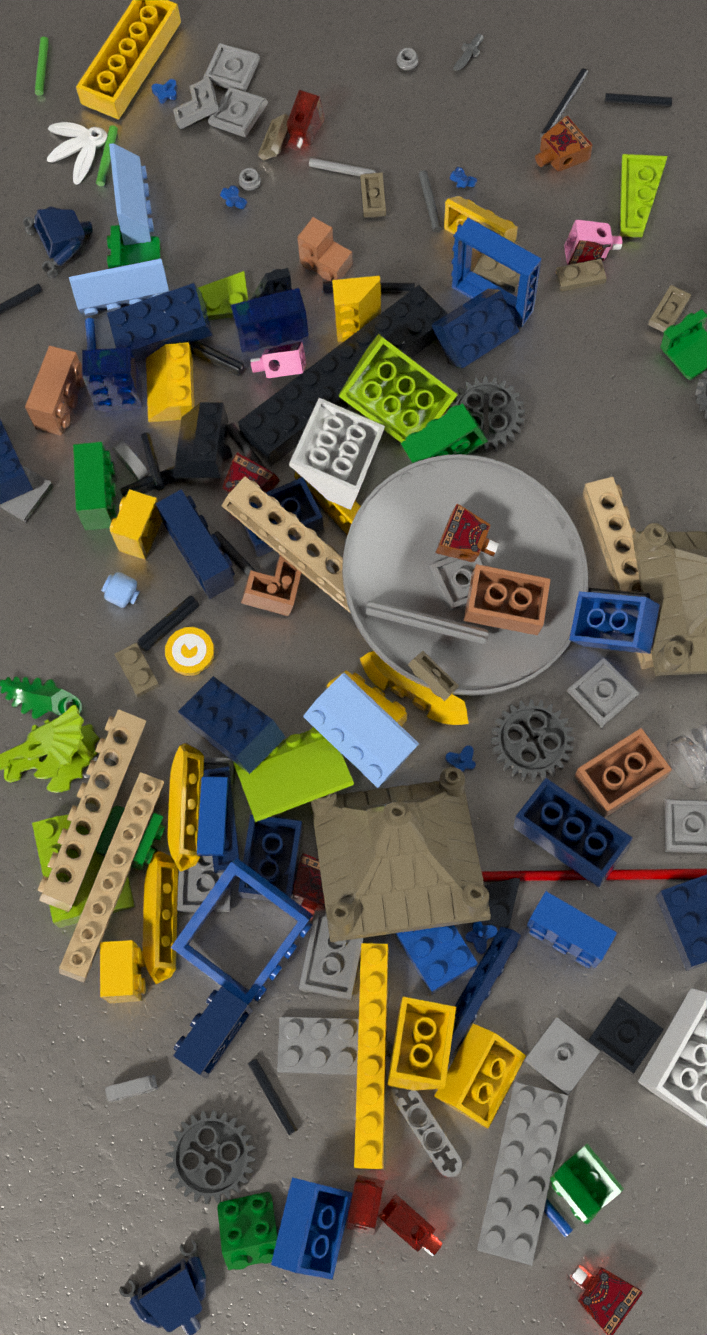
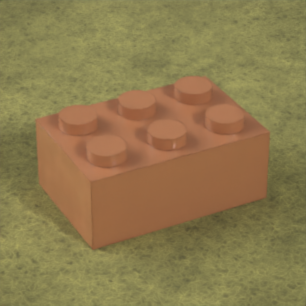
[25,346,86,436]
[464,564,550,636]
[574,728,672,818]

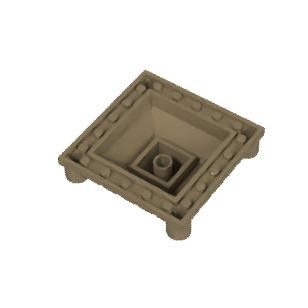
[632,523,707,676]
[311,767,491,942]

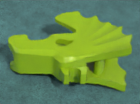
[0,705,100,793]

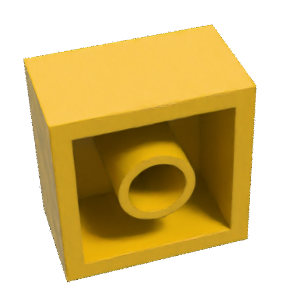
[110,489,162,560]
[100,940,146,1003]

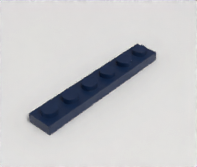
[448,927,521,1066]

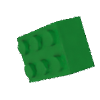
[401,403,488,464]
[73,442,117,531]

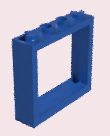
[451,218,542,327]
[171,858,314,1005]

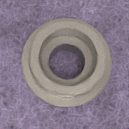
[397,48,418,70]
[239,168,261,191]

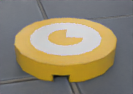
[165,627,214,676]

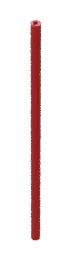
[481,868,707,882]

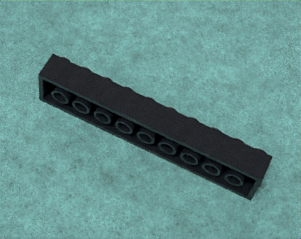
[238,285,448,467]

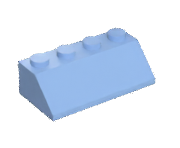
[109,143,154,245]
[69,259,169,316]
[303,673,419,788]

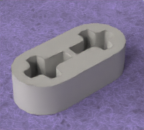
[112,440,149,481]
[105,1075,158,1102]

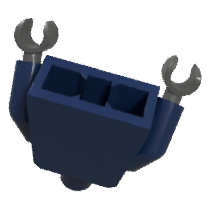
[23,206,93,278]
[119,1240,206,1335]

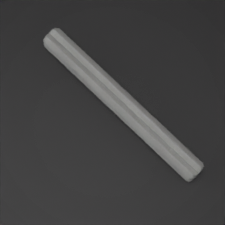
[366,600,488,644]

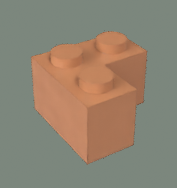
[297,217,353,281]
[241,555,301,616]

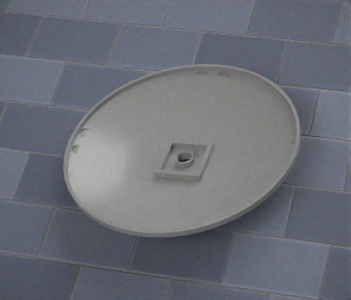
[342,454,588,696]

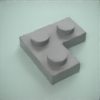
[173,77,219,129]

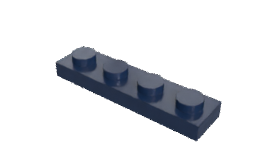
[204,767,240,873]

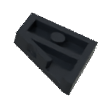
[249,268,294,311]
[480,878,520,929]

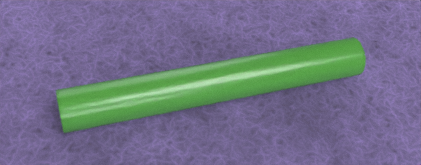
[35,37,49,96]
[96,125,118,186]

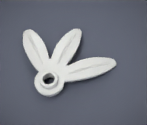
[47,122,107,184]

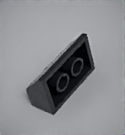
[173,402,228,478]

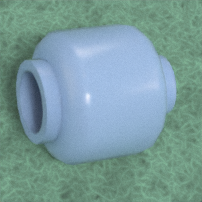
[101,572,140,608]

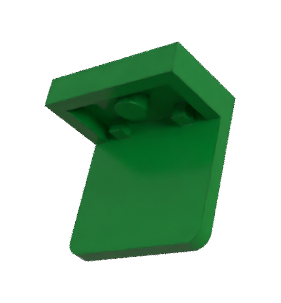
[107,225,161,269]
[660,309,707,380]
[95,805,166,871]
[550,1144,624,1224]
[217,1192,278,1270]

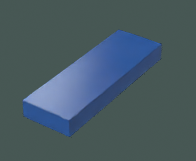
[197,777,228,856]

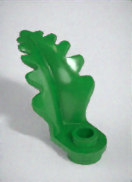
[0,676,82,719]

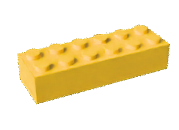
[76,0,181,120]

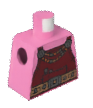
[564,220,622,265]
[251,342,307,378]

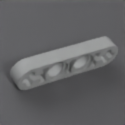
[391,1087,462,1177]

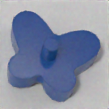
[151,79,177,104]
[449,167,477,188]
[220,185,247,209]
[445,745,476,772]
[465,921,498,954]

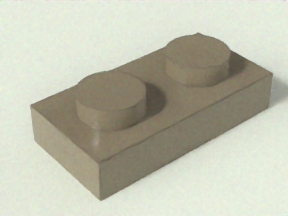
[258,114,290,161]
[360,172,386,218]
[473,253,520,292]
[556,259,607,292]
[648,285,691,332]
[114,643,160,698]
[408,651,459,701]

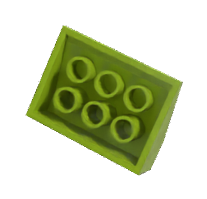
[338,334,458,443]
[233,727,354,822]
[32,808,135,928]

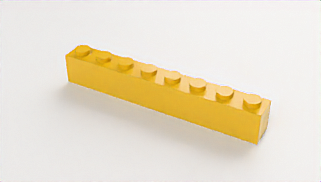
[354,943,389,1170]

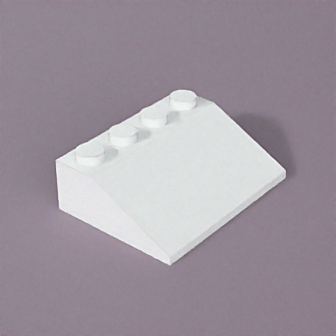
[289,398,385,510]
[638,988,707,1128]

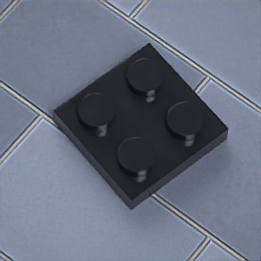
[588,997,664,1075]

